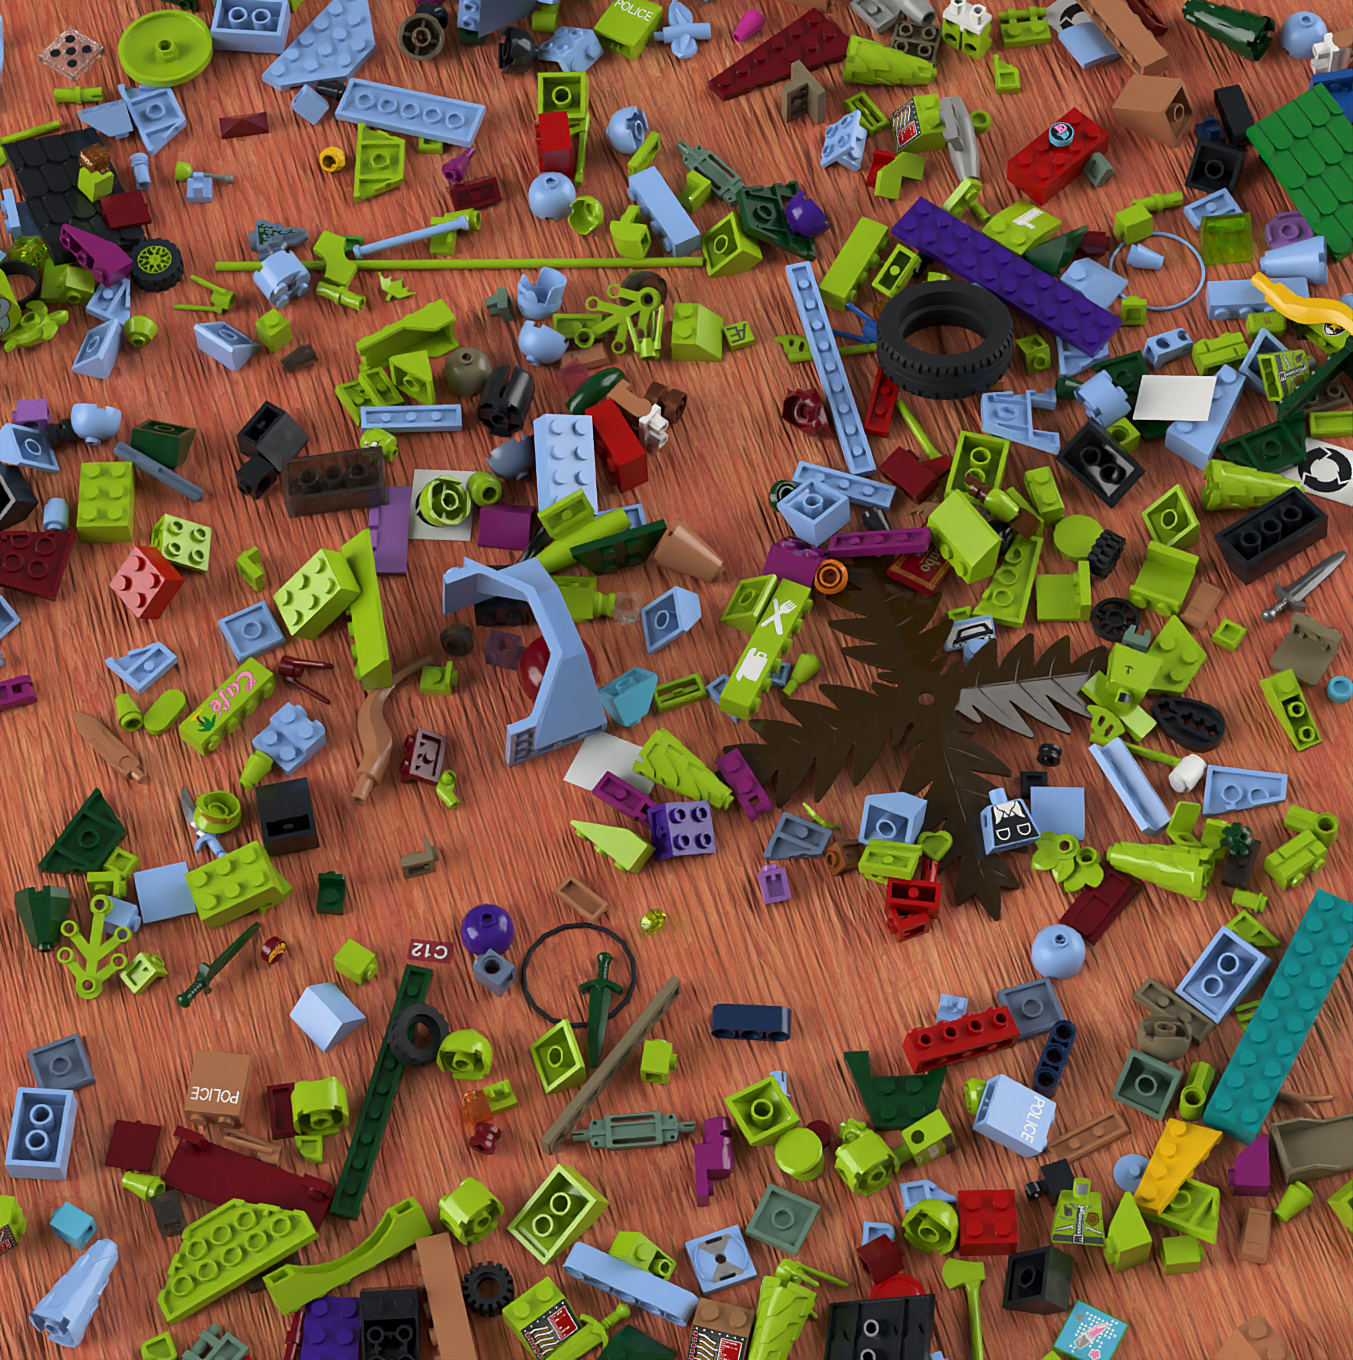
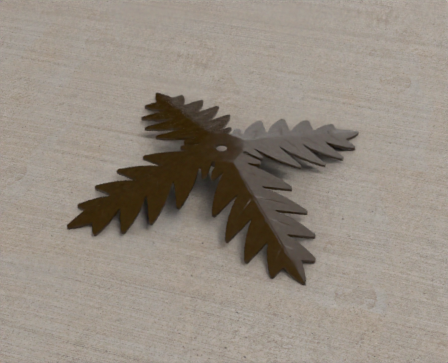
[714,554,1108,921]

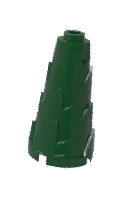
[1182,0,1275,63]

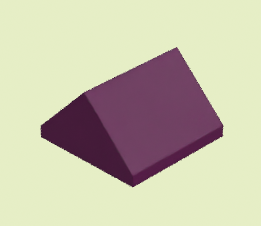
[478,503,536,551]

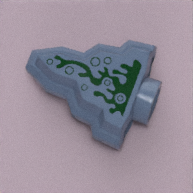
[248,220,308,261]

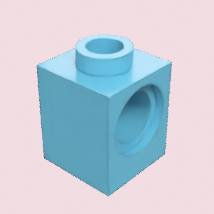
[49,1201,98,1250]

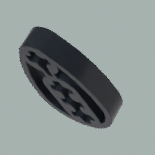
[1152,697,1225,753]

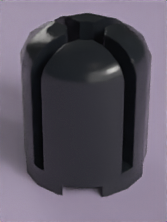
[475,365,535,437]

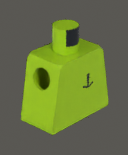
[1105,643,1163,710]

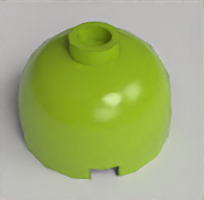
[419,475,471,527]
[437,1029,493,1081]
[902,1198,960,1255]

